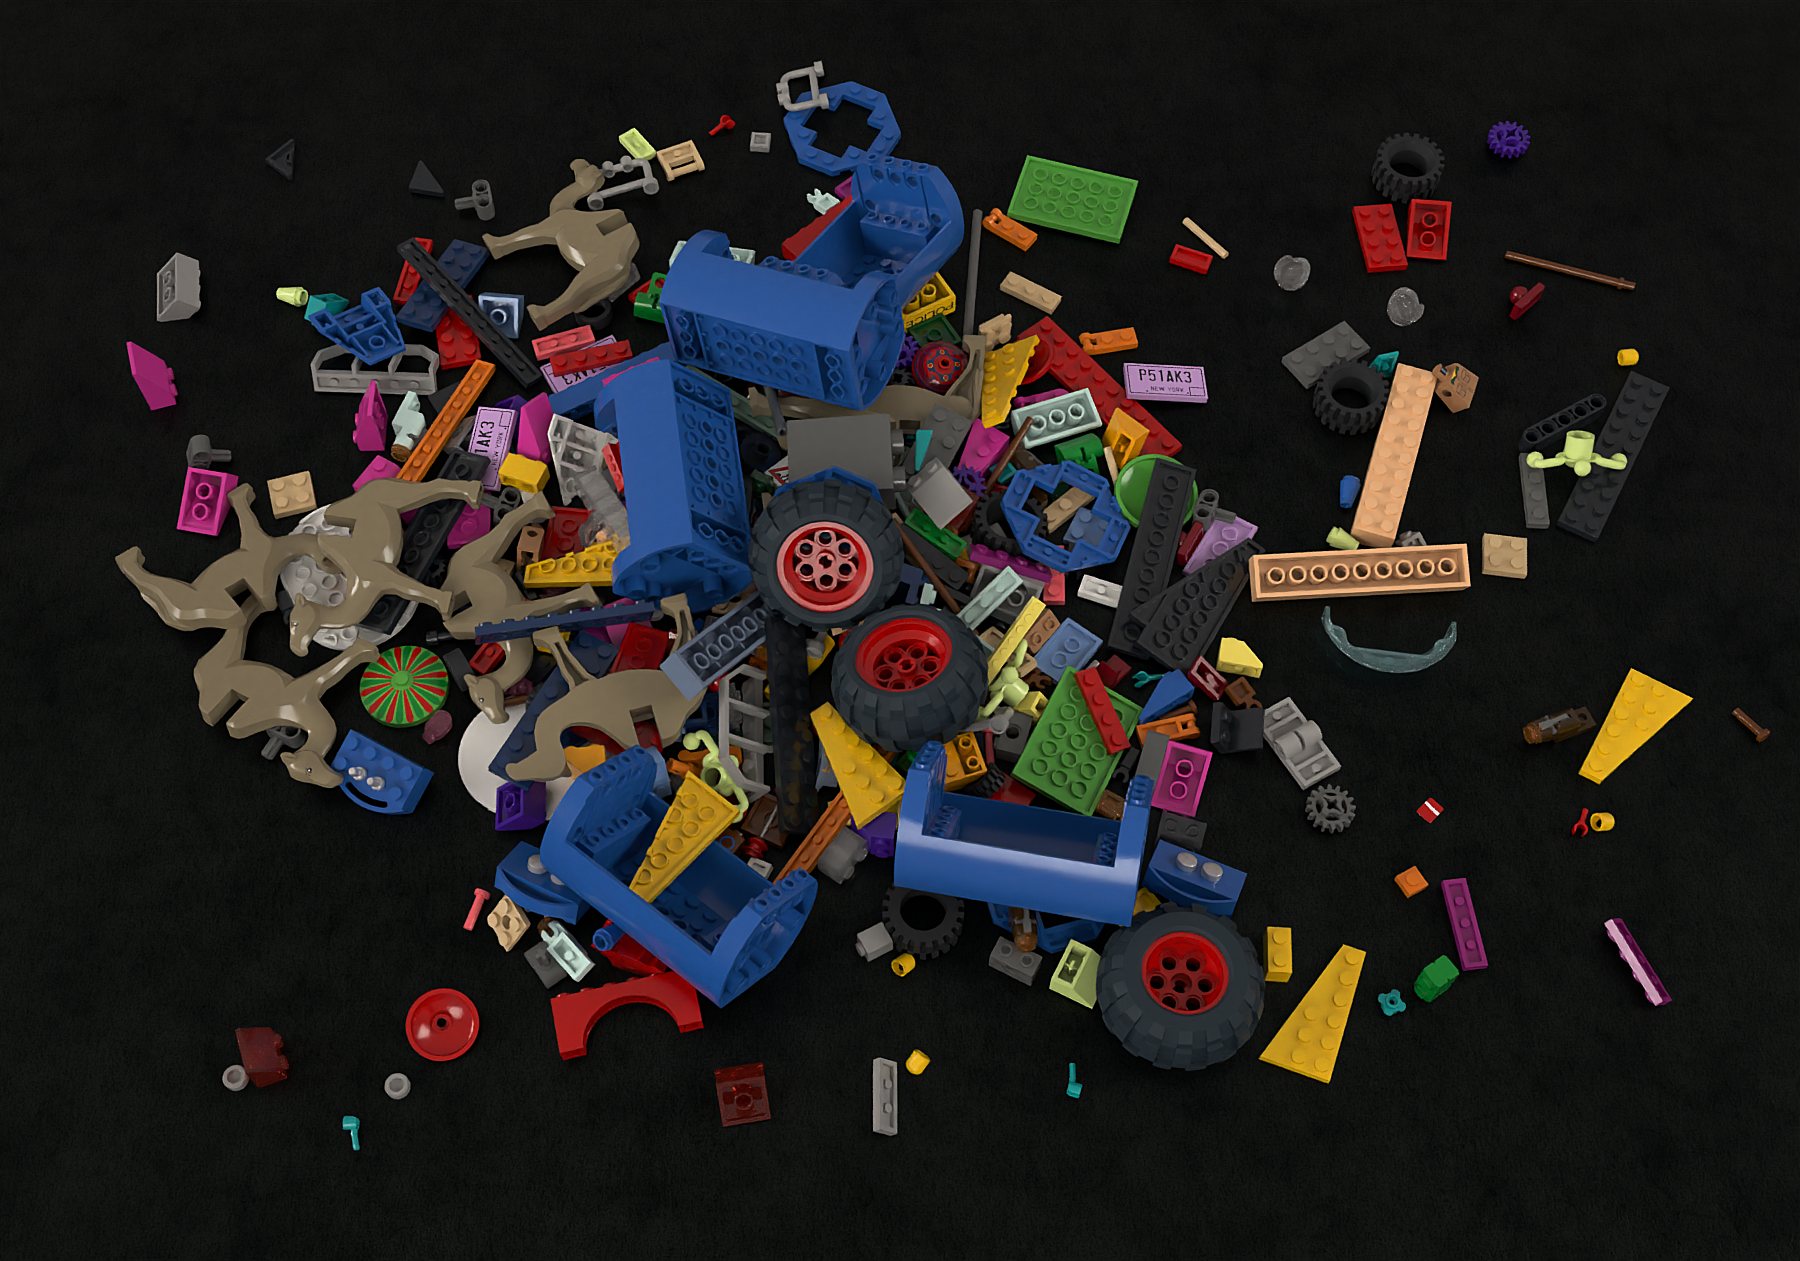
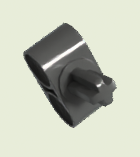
[455,180,495,220]
[186,435,231,470]
[480,486,521,527]
[1192,489,1236,531]
[261,726,306,760]
[524,940,568,989]

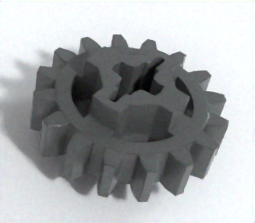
[1305,784,1356,834]

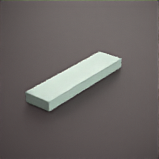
[956,566,1024,631]

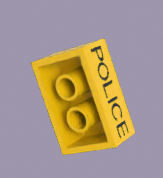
[902,272,956,333]

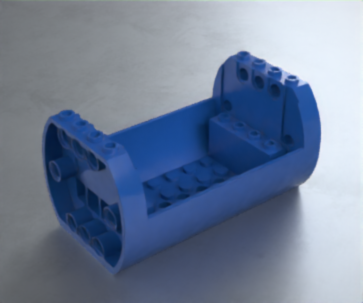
[758,153,964,311]
[659,230,905,411]
[594,359,752,615]
[894,741,1155,927]
[539,745,818,1008]

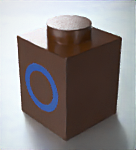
[716,827,746,857]

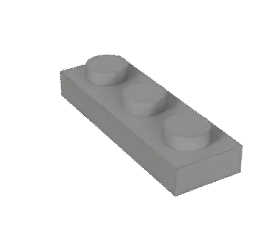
[873,1058,897,1136]

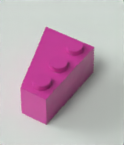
[956,418,1010,489]

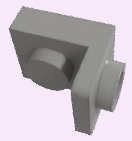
[1395,530,1427,547]

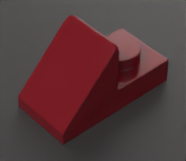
[1096,655,1131,690]
[1188,655,1228,701]

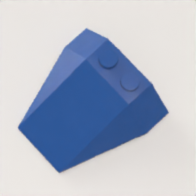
[308,287,406,365]

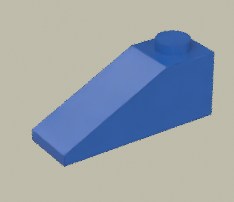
[1137,668,1194,725]

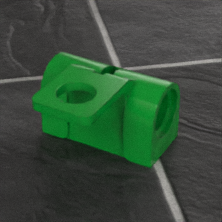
[634,272,667,324]
[1054,433,1104,475]

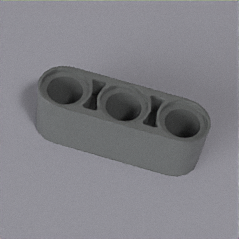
[1135,730,1170,798]

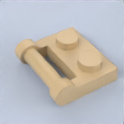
[656,140,705,181]

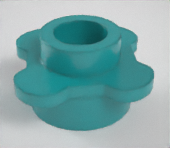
[1378,989,1406,1016]

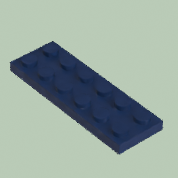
[396,239,490,332]

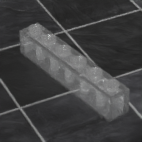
[573,465,630,553]

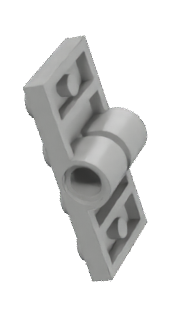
[1263,697,1341,790]

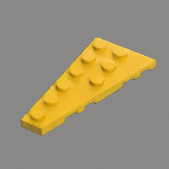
[981,334,1040,429]
[523,538,630,588]
[1578,668,1693,784]
[810,702,906,830]
[629,770,740,904]
[1259,944,1366,1083]

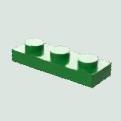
[904,507,968,562]

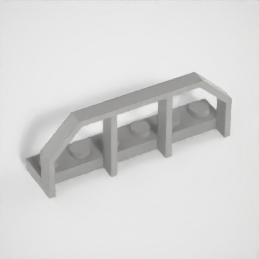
[311,344,440,395]
[719,664,770,803]

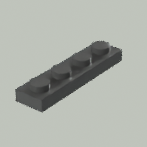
[1519,453,1550,529]

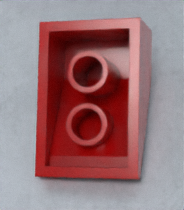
[1406,199,1452,260]

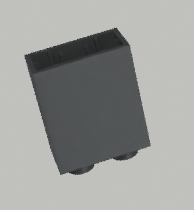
[787,413,906,509]

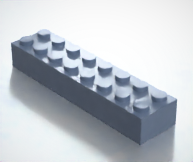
[659,590,783,701]

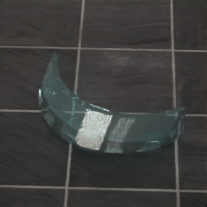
[1321,606,1457,673]

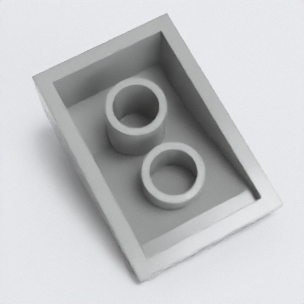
[906,457,973,530]

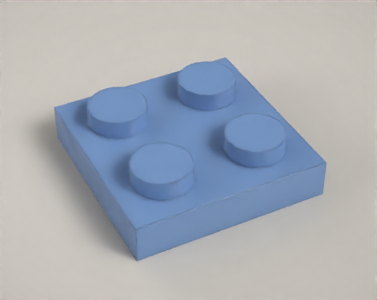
[1063,506,1109,547]

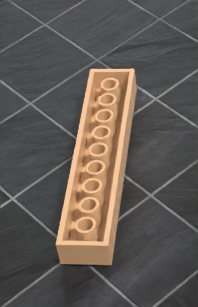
[1350,363,1437,549]
[1249,544,1471,602]

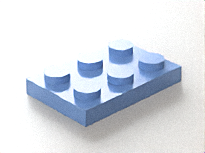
[1033,618,1103,685]

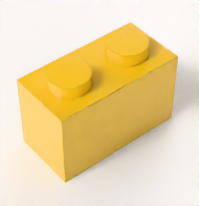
[498,453,550,495]
[1263,927,1292,982]

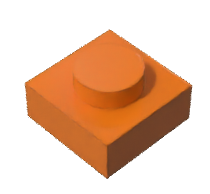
[1394,866,1428,898]

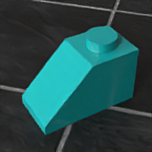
[304,293,349,325]

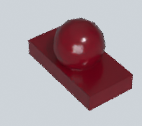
[1510,282,1545,320]
[1177,522,1204,567]

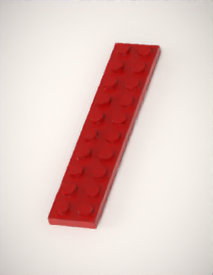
[1017,316,1182,458]

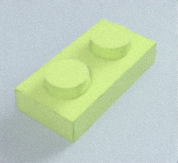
[619,128,656,161]

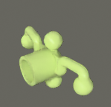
[1527,430,1627,476]
[974,638,1029,722]
[683,730,749,823]

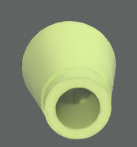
[276,287,308,307]
[1326,527,1360,550]

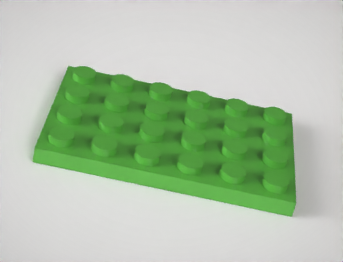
[1007,155,1138,244]
[1010,665,1143,816]

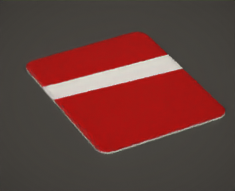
[1417,798,1444,823]

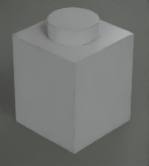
[855,922,893,962]

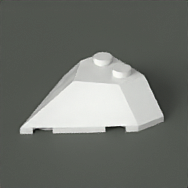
[547,414,619,506]

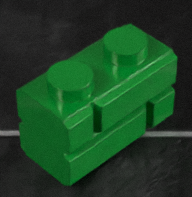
[1414,955,1459,1002]

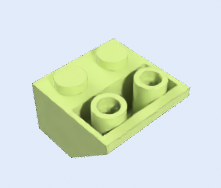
[1049,939,1101,1009]

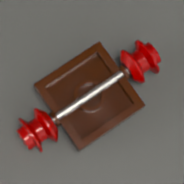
[741,788,790,860]

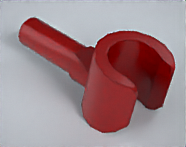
[709,115,735,136]
[1571,808,1588,837]

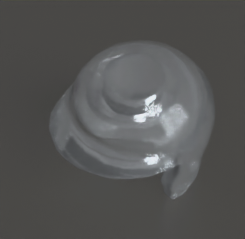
[1274,255,1310,291]
[1387,287,1424,326]

